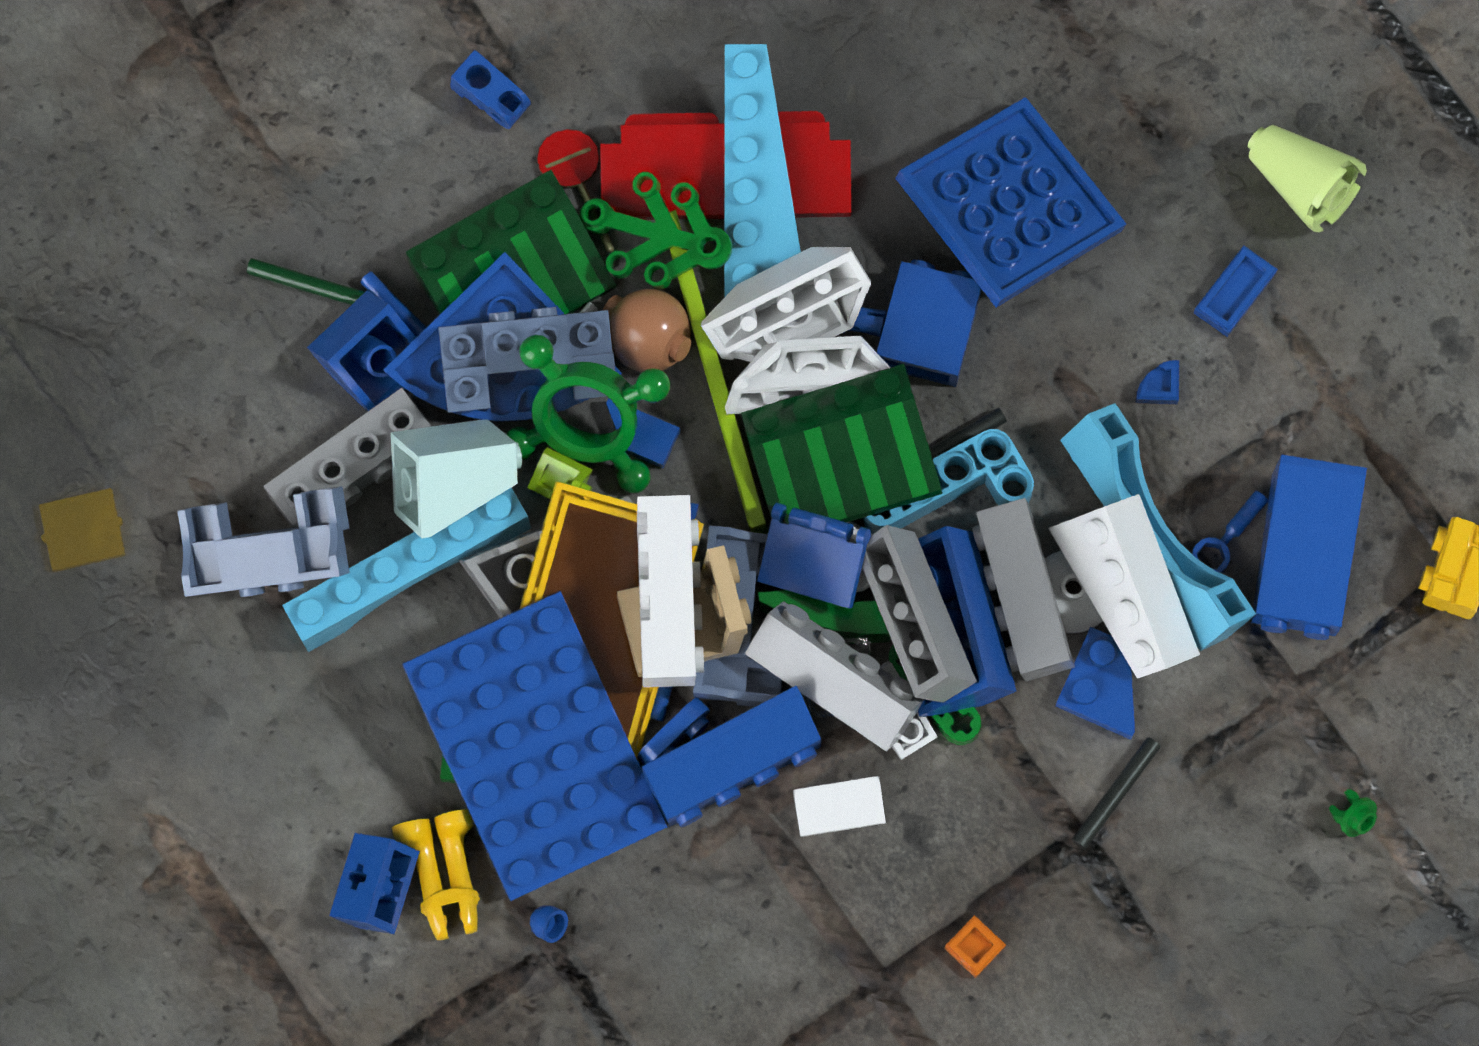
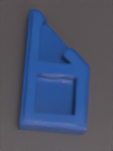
[606,398,680,469]

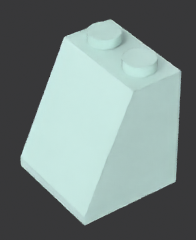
[391,420,522,538]

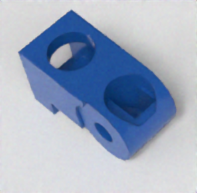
[450,50,531,129]

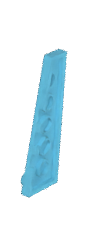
[724,44,801,297]

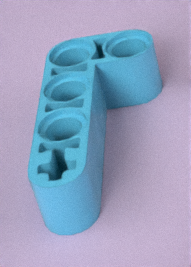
[863,429,1034,534]

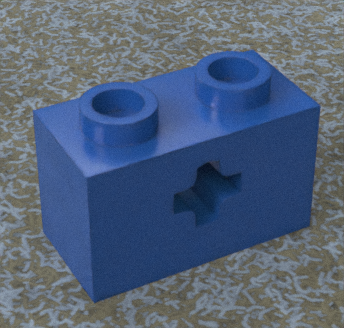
[329,833,420,935]

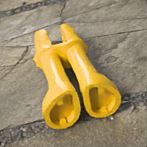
[391,809,480,940]

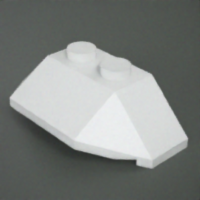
[701,247,871,362]
[725,336,890,414]

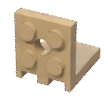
[616,545,751,677]

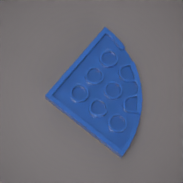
[383,252,622,421]

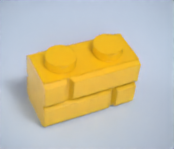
[1418,517,1479,619]

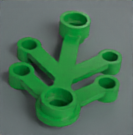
[579,172,732,290]

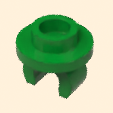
[1329,789,1377,837]

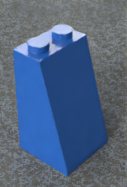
[1251,455,1367,640]

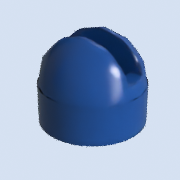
[530,905,568,943]

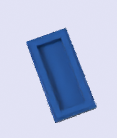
[1194,246,1278,337]

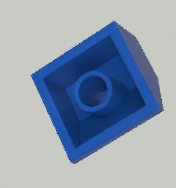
[307,290,416,412]

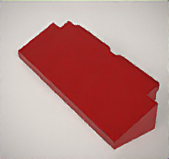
[600,111,851,220]

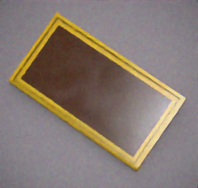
[520,482,704,761]

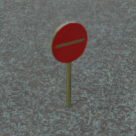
[537,129,614,253]

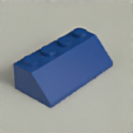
[918,526,1017,717]
[642,685,821,827]

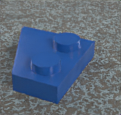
[1055,627,1135,740]

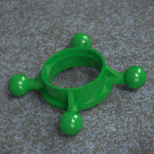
[506,335,670,494]

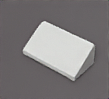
[793,776,886,837]

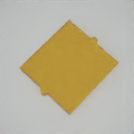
[39,488,126,572]

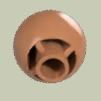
[603,289,691,372]

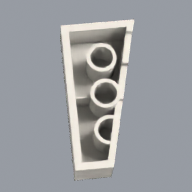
[1048,494,1200,678]
[637,495,704,687]

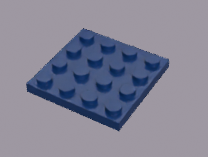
[895,97,1126,308]

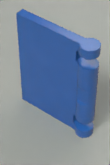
[757,503,871,608]

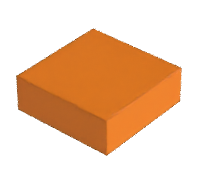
[944,915,1006,978]

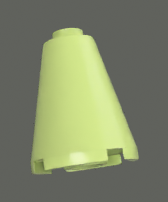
[1248,125,1367,232]

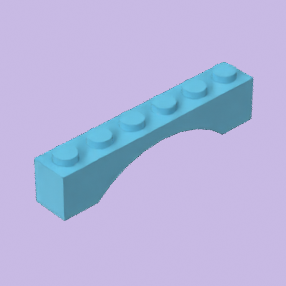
[1060,403,1256,651]
[282,487,531,652]

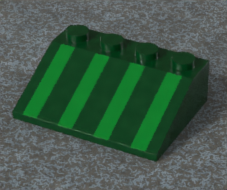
[406,170,616,315]
[741,364,943,524]

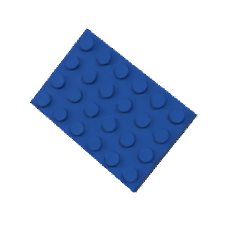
[401,591,667,901]

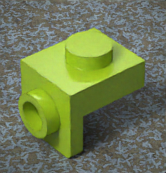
[527,447,592,500]

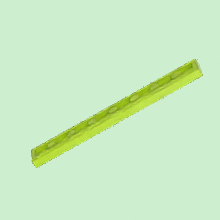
[670,210,769,534]

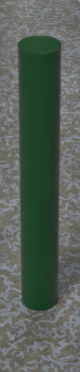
[247,258,365,305]

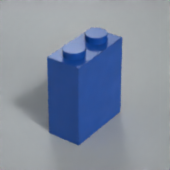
[877,260,982,387]

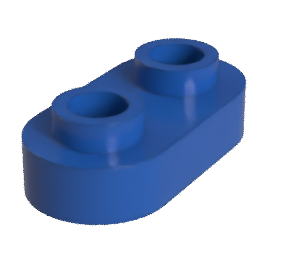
[637,698,710,765]

